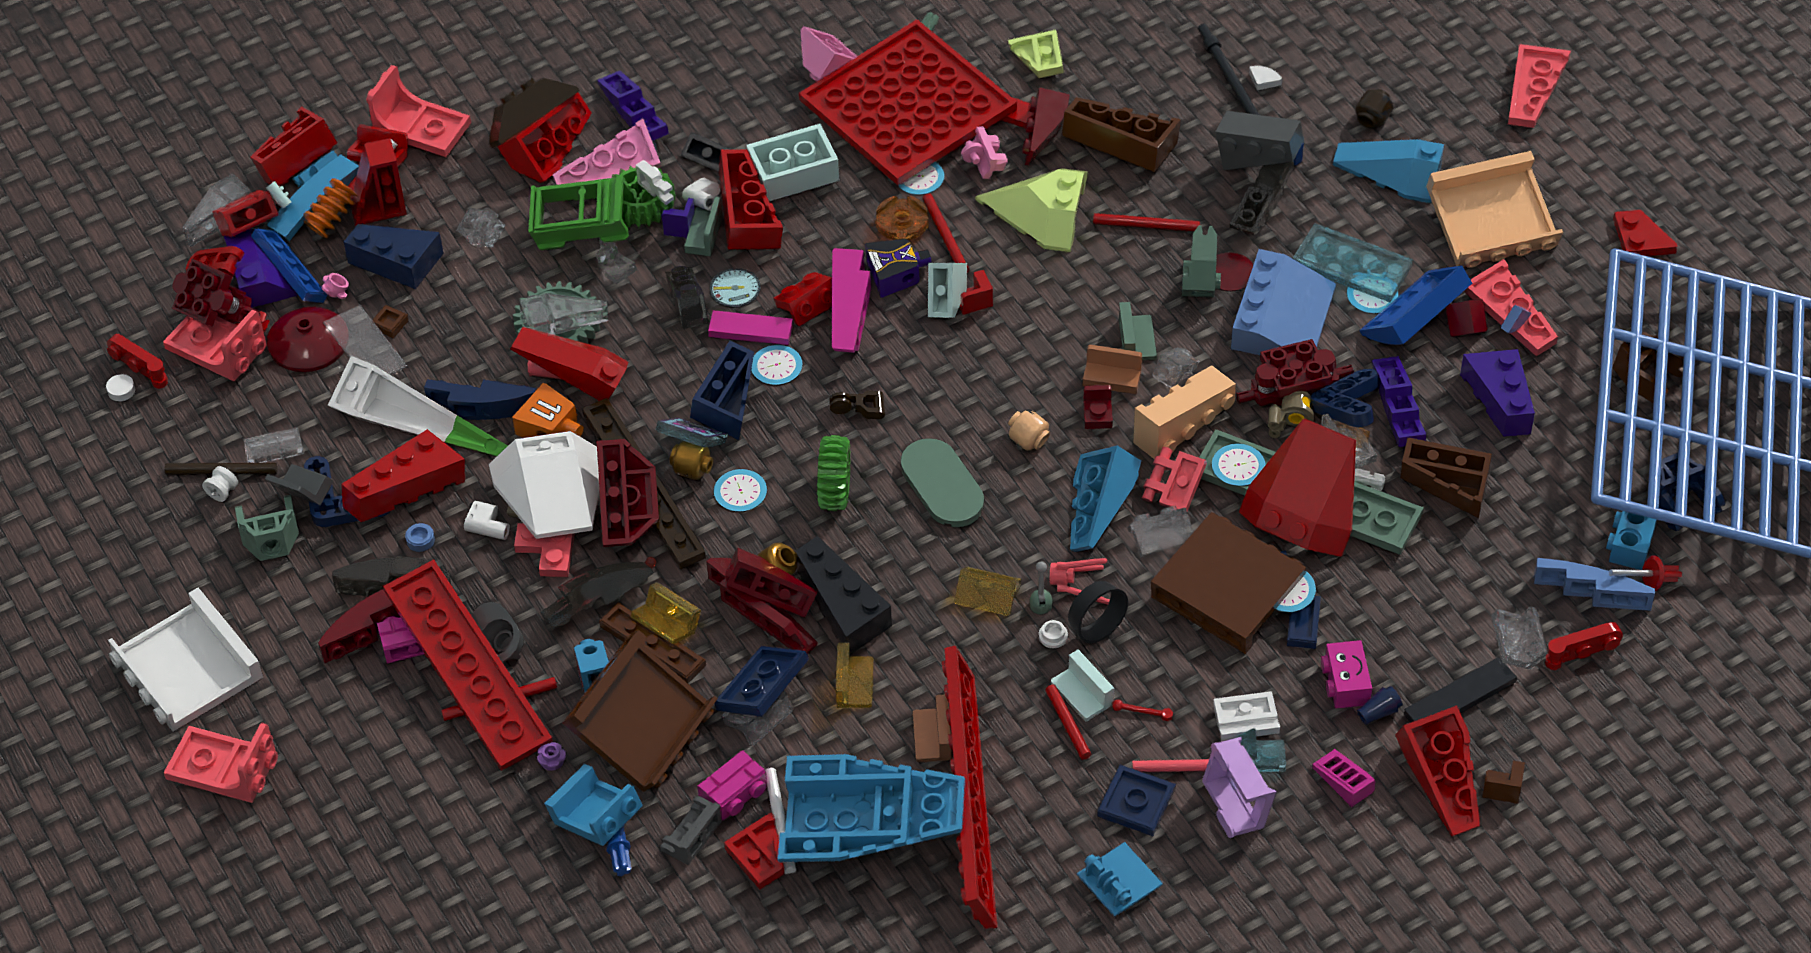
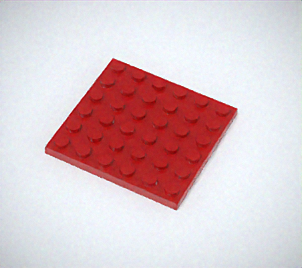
[799,19,1017,185]

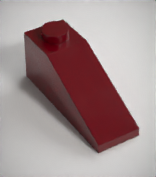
[726,547,817,617]

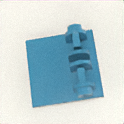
[1077,842,1163,917]

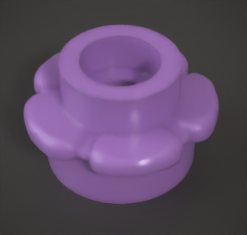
[537,742,566,770]

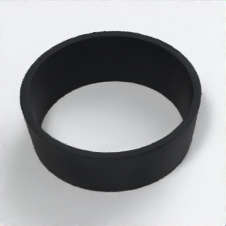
[1068,581,1128,643]

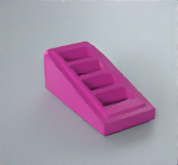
[1312,749,1376,807]

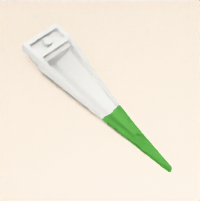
[328,356,508,456]

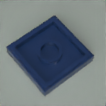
[1097,765,1176,836]

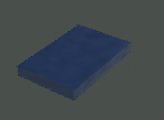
[714,646,809,717]

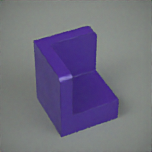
[662,198,695,238]

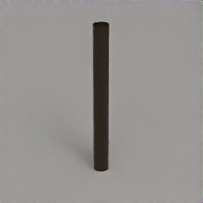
[164,463,278,474]

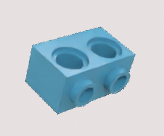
[1606,511,1657,570]

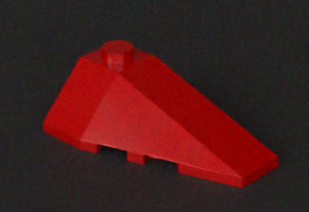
[510,327,629,401]
[1395,706,1480,837]

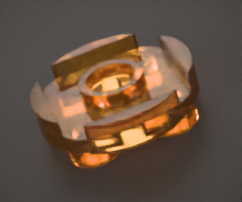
[876,196,929,241]

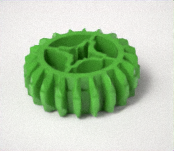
[612,165,676,228]
[817,435,851,511]

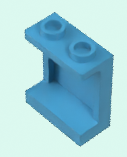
[544,764,643,846]

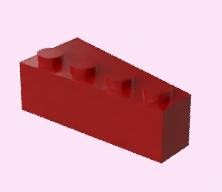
[719,149,783,249]
[341,429,465,522]

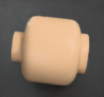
[1008,409,1050,451]

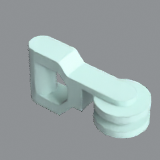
[266,181,291,209]

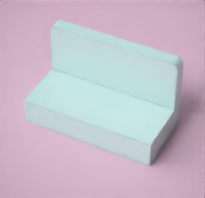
[1051,650,1114,721]

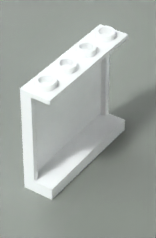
[108,588,263,732]

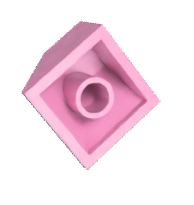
[800,26,857,81]

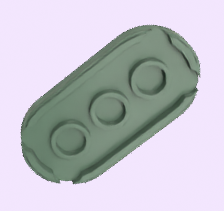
[901,438,984,527]

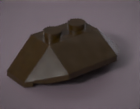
[489,78,580,148]

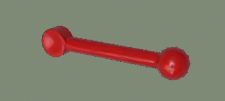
[1112,700,1173,721]

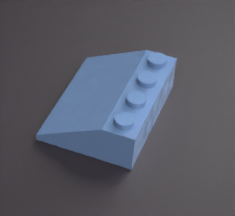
[1231,249,1336,355]

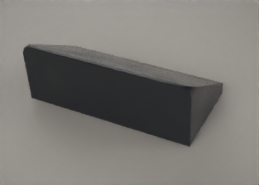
[680,132,733,172]

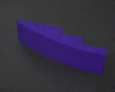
[597,71,669,141]
[1372,356,1426,447]

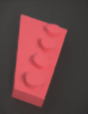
[1508,44,1571,128]
[1463,259,1558,356]

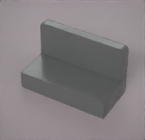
[265,464,333,505]

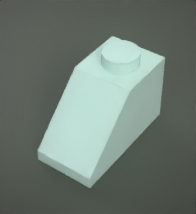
[928,263,967,318]

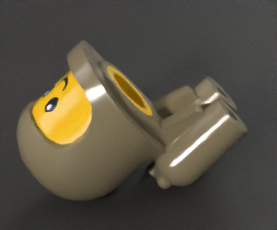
[1268,391,1314,438]

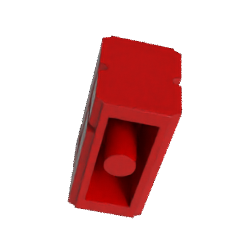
[212,190,278,237]

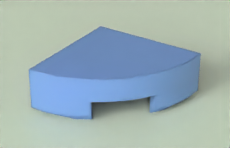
[1501,305,1532,333]

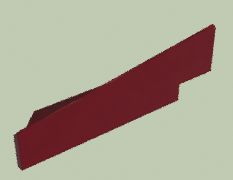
[706,558,818,654]

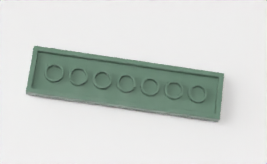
[1199,429,1424,555]

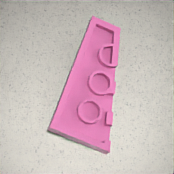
[553,118,661,185]

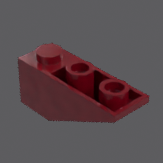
[1022,87,1070,165]

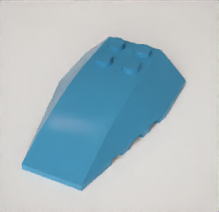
[778,754,965,862]

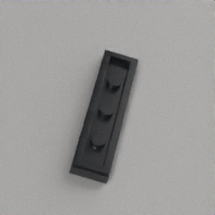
[1403,657,1517,723]

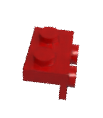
[347,124,408,166]
[773,272,832,326]

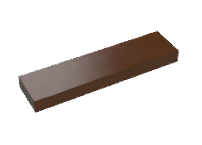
[599,603,706,683]

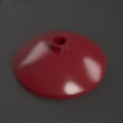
[267,307,349,372]

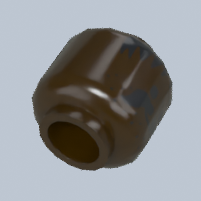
[1355,89,1394,128]

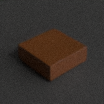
[370,305,409,339]

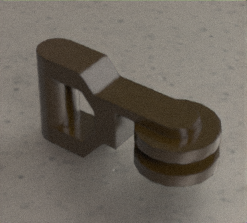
[829,390,885,419]

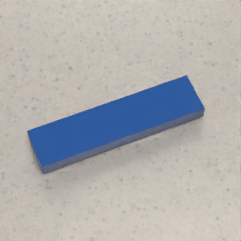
[251,229,328,303]

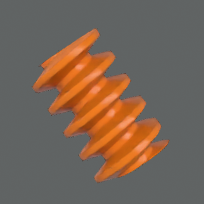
[303,178,358,239]

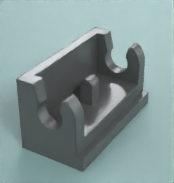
[660,796,722,865]

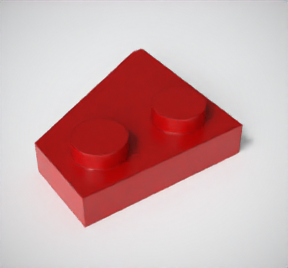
[1613,209,1678,256]
[724,813,784,889]

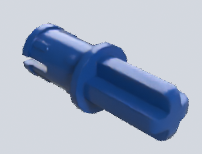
[606,825,631,876]

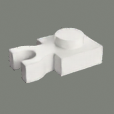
[636,160,674,205]

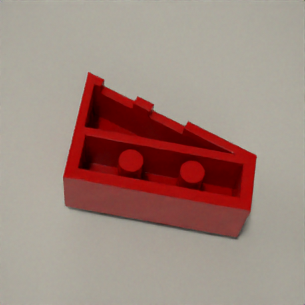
[350,138,407,226]

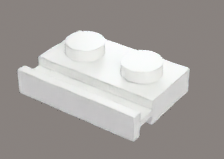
[1213,691,1280,741]

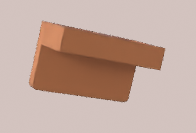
[1083,345,1142,394]
[913,695,952,762]

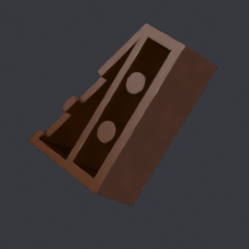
[1400,438,1492,518]

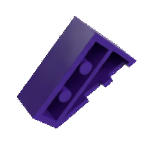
[1460,349,1535,437]

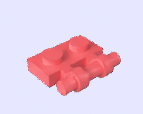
[1142,447,1207,514]

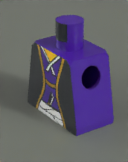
[865,239,932,298]

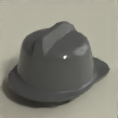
[471,602,524,662]

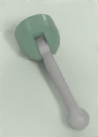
[1029,561,1053,614]

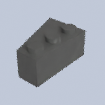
[1215,111,1304,170]

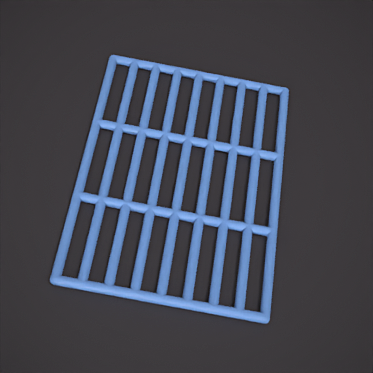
[1591,248,1811,559]

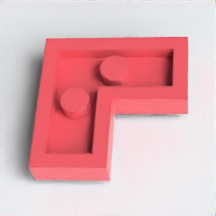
[514,523,575,577]

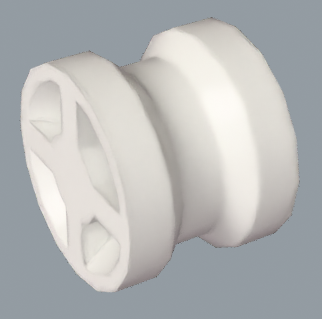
[202,466,238,502]

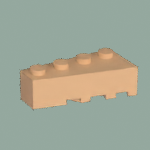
[1133,366,1236,459]

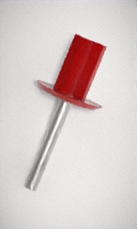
[1609,555,1682,591]

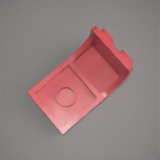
[367,65,471,157]
[163,310,267,381]
[164,723,278,803]

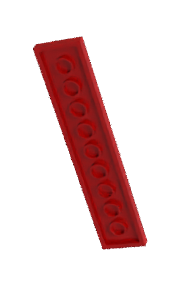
[942,645,998,929]

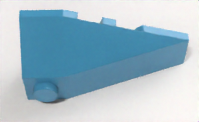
[1333,139,1444,203]
[1070,445,1141,552]

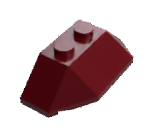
[597,439,659,547]

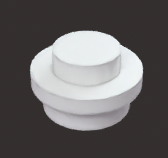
[1039,620,1068,648]

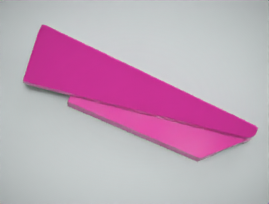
[832,248,872,353]

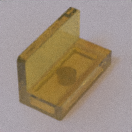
[954,566,1022,616]
[631,582,701,644]
[836,643,874,708]

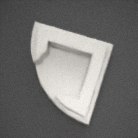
[1249,66,1282,91]

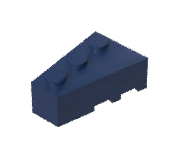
[690,341,754,440]

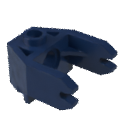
[1648,452,1726,532]

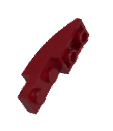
[318,589,400,663]

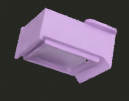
[1202,737,1277,838]

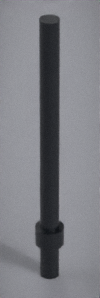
[1198,24,1260,115]

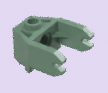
[1182,225,1221,297]
[235,495,299,561]

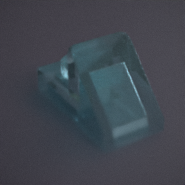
[1236,728,1286,772]

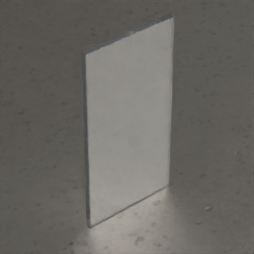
[323,305,407,375]

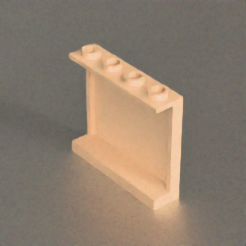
[1426,151,1563,268]

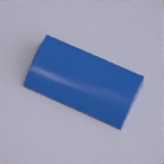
[1359,265,1472,345]

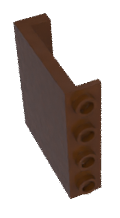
[1151,512,1306,654]
[563,630,718,792]

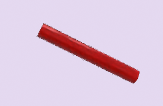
[1045,685,1091,760]

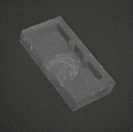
[243,427,304,463]

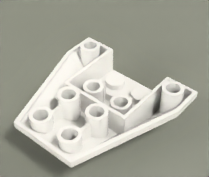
[489,431,600,539]

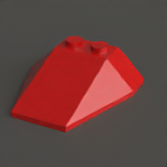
[1239,418,1356,557]

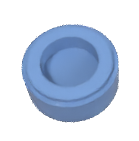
[405,523,435,552]

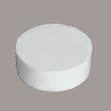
[106,374,135,401]

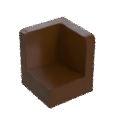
[1482,760,1525,804]

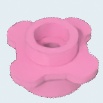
[321,273,349,299]

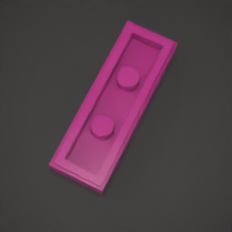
[708,310,793,345]

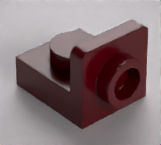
[1083,385,1113,429]

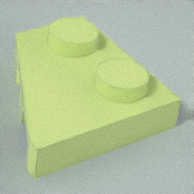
[1008,30,1064,78]

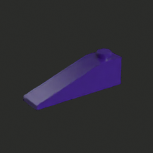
[224,228,297,308]

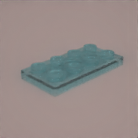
[1292,223,1413,303]

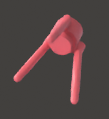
[1050,558,1110,605]

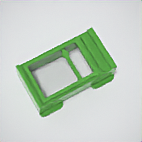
[528,175,630,250]

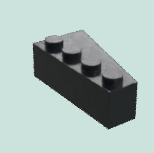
[795,536,892,657]

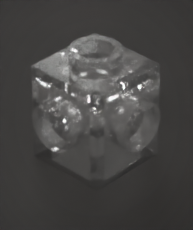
[456,208,506,248]

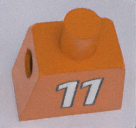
[512,383,584,438]

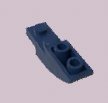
[424,379,536,420]

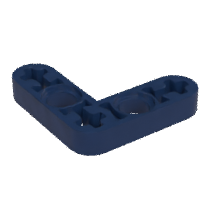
[1311,369,1379,427]
[304,456,391,527]

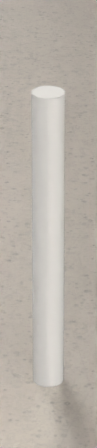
[765,768,796,874]

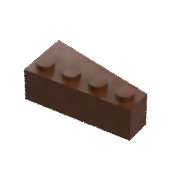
[1062,97,1181,172]

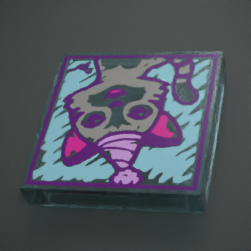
[655,417,728,448]

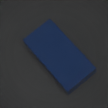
[1287,596,1321,649]

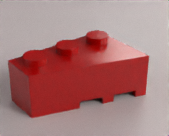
[250,106,338,186]

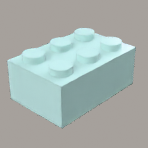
[746,124,839,201]

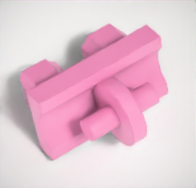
[961,127,1008,179]

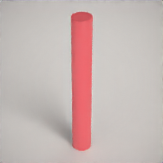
[1132,759,1209,772]

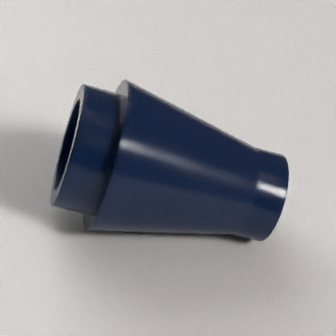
[1357,686,1403,725]

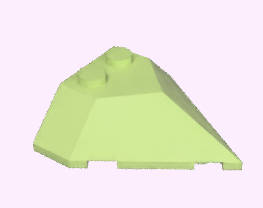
[975,168,1088,252]

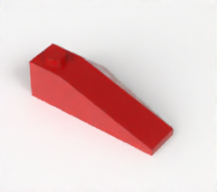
[497,92,592,183]

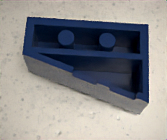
[344,224,444,289]

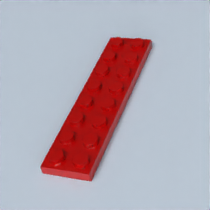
[383,559,552,771]

